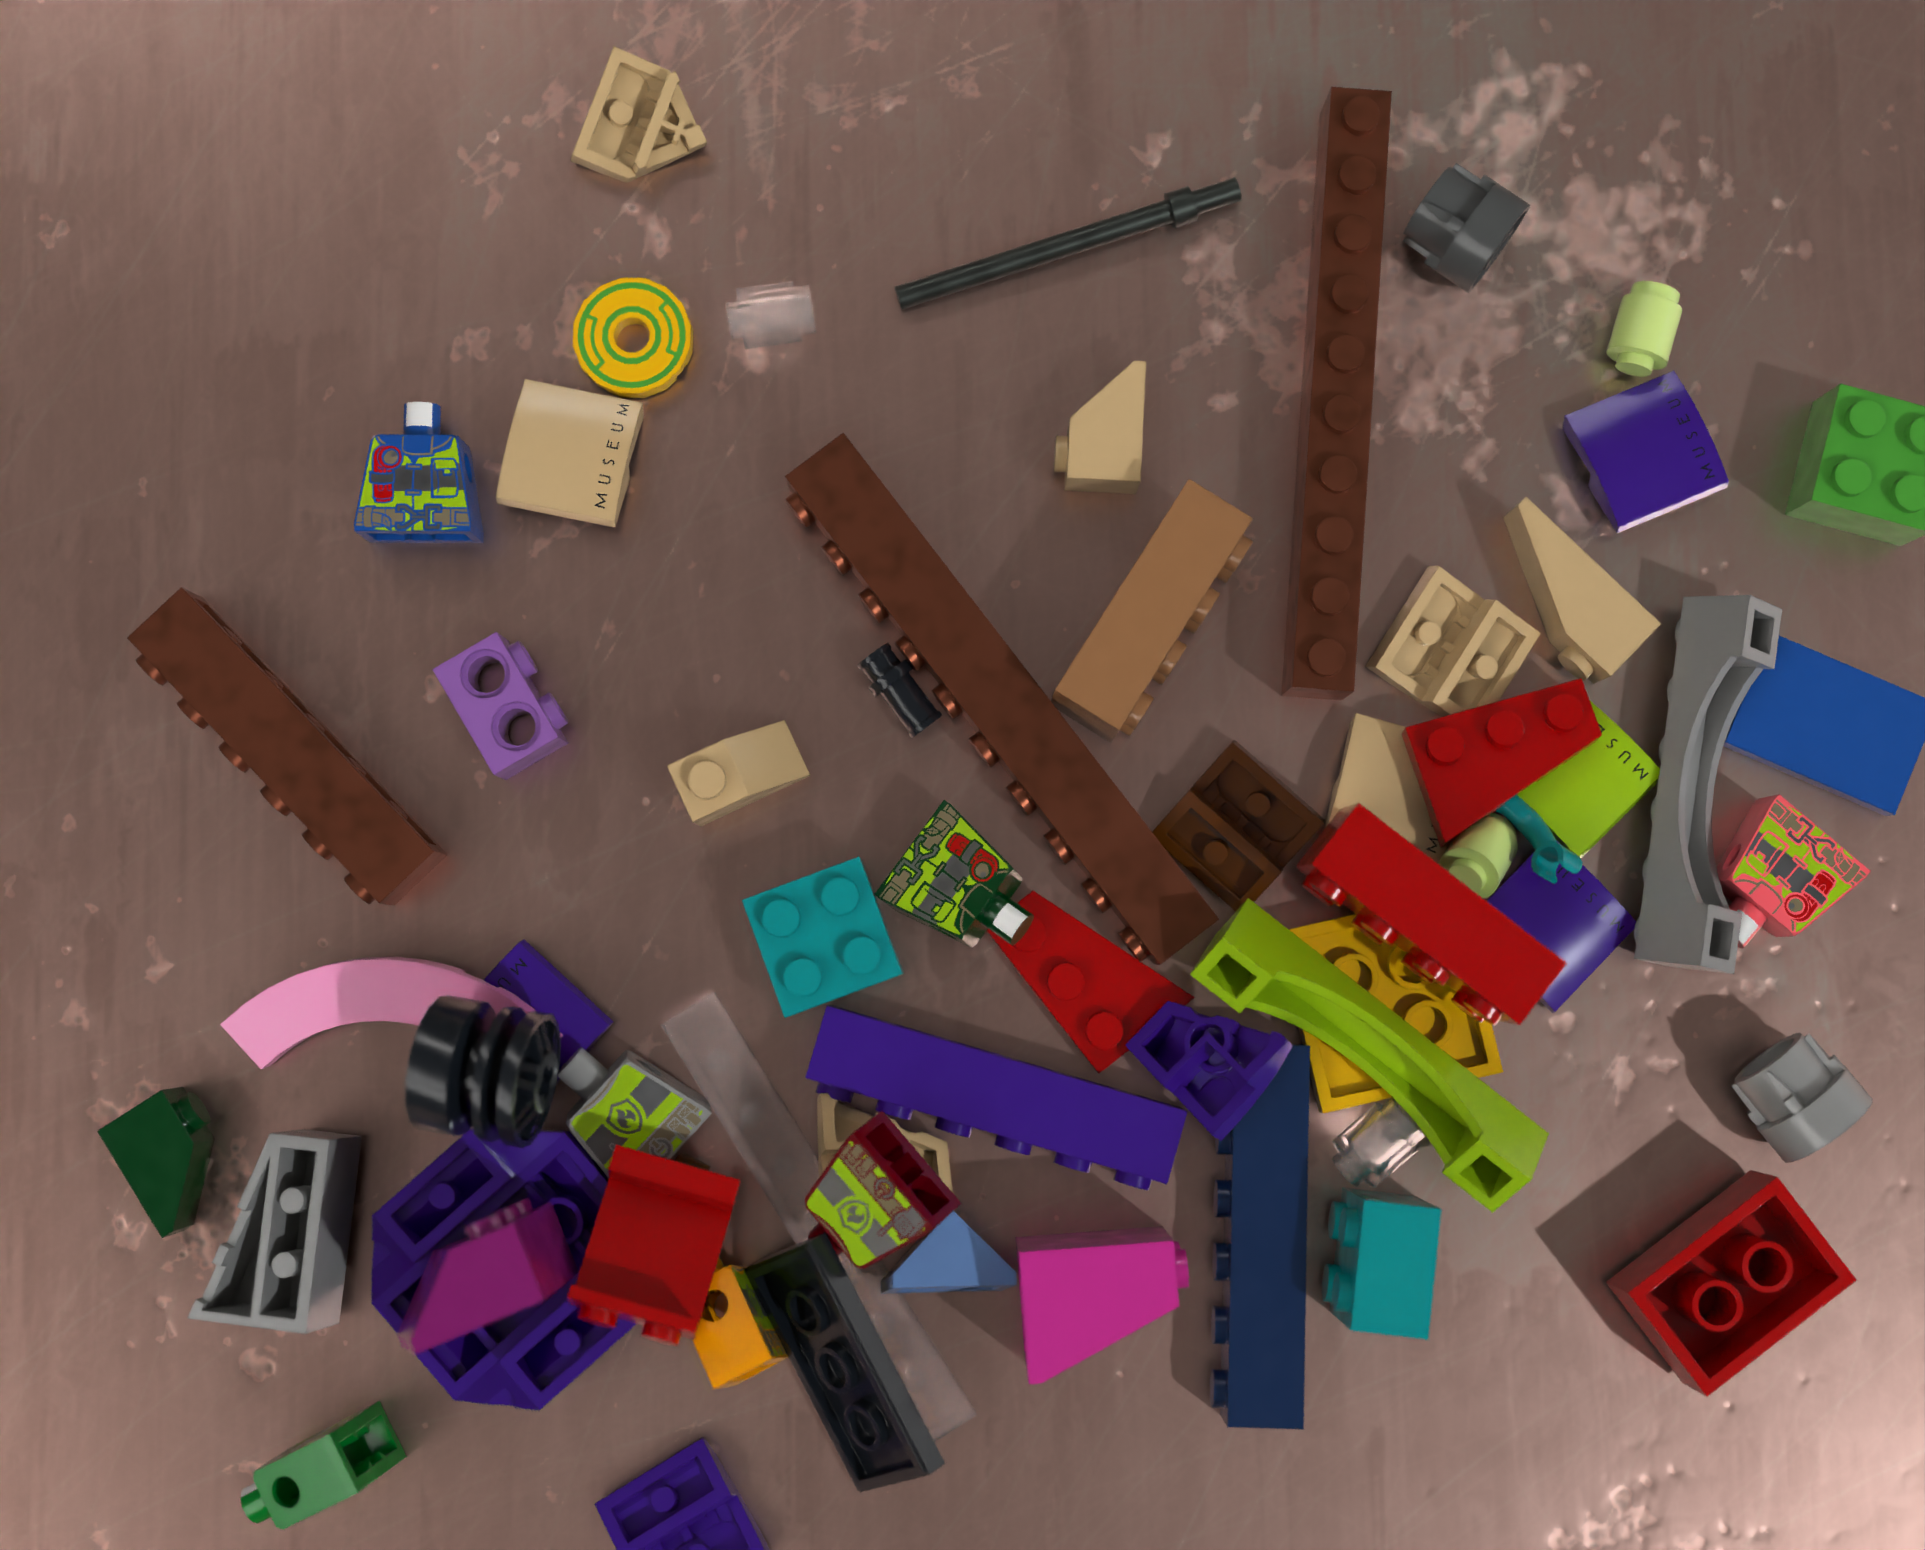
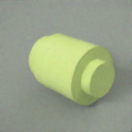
[1606,281,1682,377]
[1439,813,1518,899]

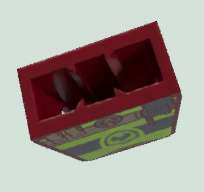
[804,1110,962,1269]

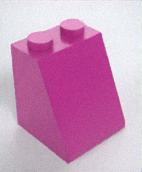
[1015,1226,1189,1384]

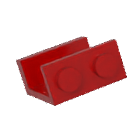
[567,1145,740,1346]

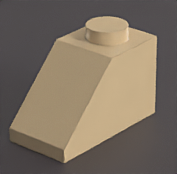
[1054,361,1146,494]
[667,720,811,827]

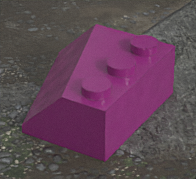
[397,1197,579,1355]

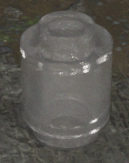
[726,281,816,349]
[1332,1097,1425,1188]

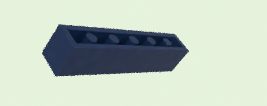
[1210,1044,1310,1429]

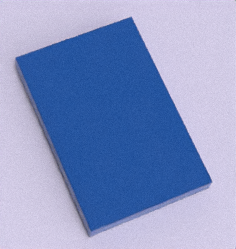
[1723,636,1925,816]

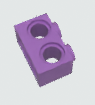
[432,632,568,780]

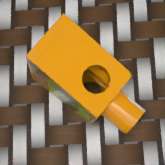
[692,1257,789,1389]

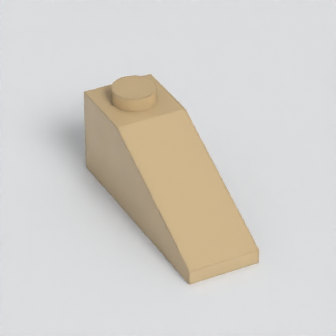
[1503,497,1661,684]

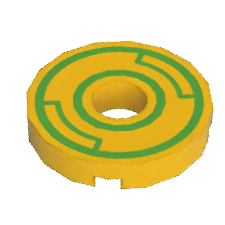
[573,277,693,398]

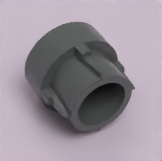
[1403,163,1531,293]

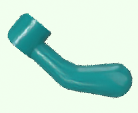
[1496,795,1583,884]

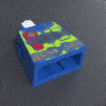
[354,402,484,543]

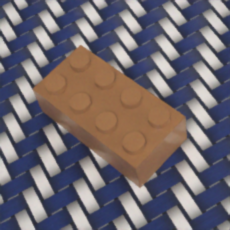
[1051,479,1253,743]

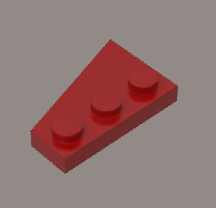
[1402,678,1602,848]
[987,890,1195,1074]

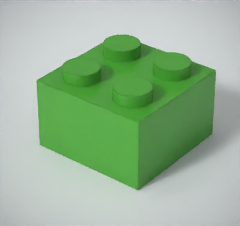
[1785,383,1925,546]

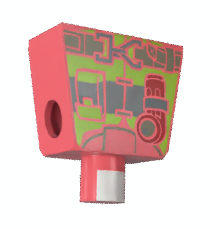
[1716,794,1871,949]

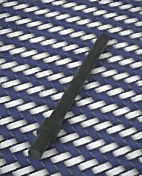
[895,178,1242,310]

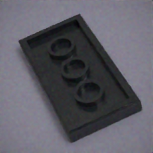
[745,1232,945,1492]

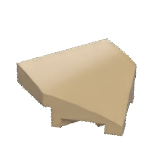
[571,46,707,183]

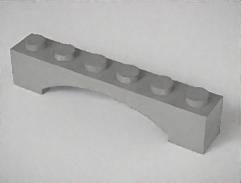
[1634,595,1782,974]

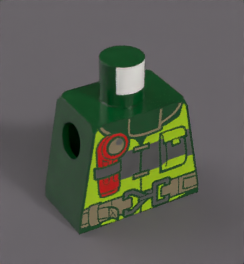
[874,800,1034,948]

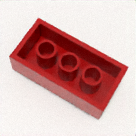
[1296,803,1567,1026]

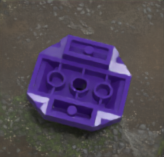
[371,1128,636,1411]

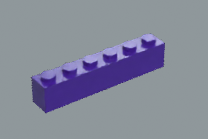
[805,1005,1188,1190]

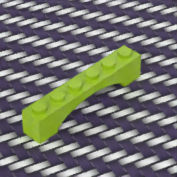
[1190,898,1549,1213]

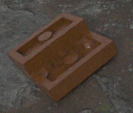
[1152,739,1325,912]

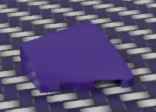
[1125,1001,1293,1141]

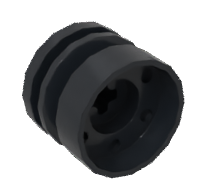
[405,995,561,1148]

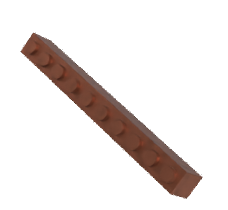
[1282,87,1392,700]
[785,433,1219,965]

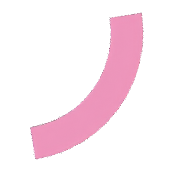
[220,956,563,1070]

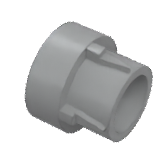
[1731,1033,1873,1163]

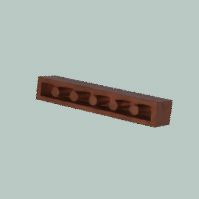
[127,587,448,905]

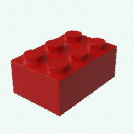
[1606,1170,1857,1397]

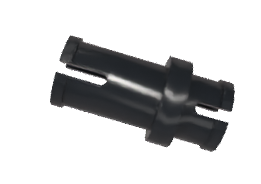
[857,643,942,738]

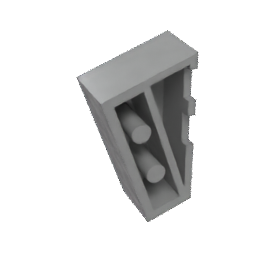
[187,1129,362,1334]

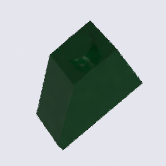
[97,1087,215,1238]

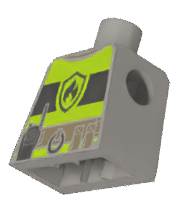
[558,1047,712,1178]

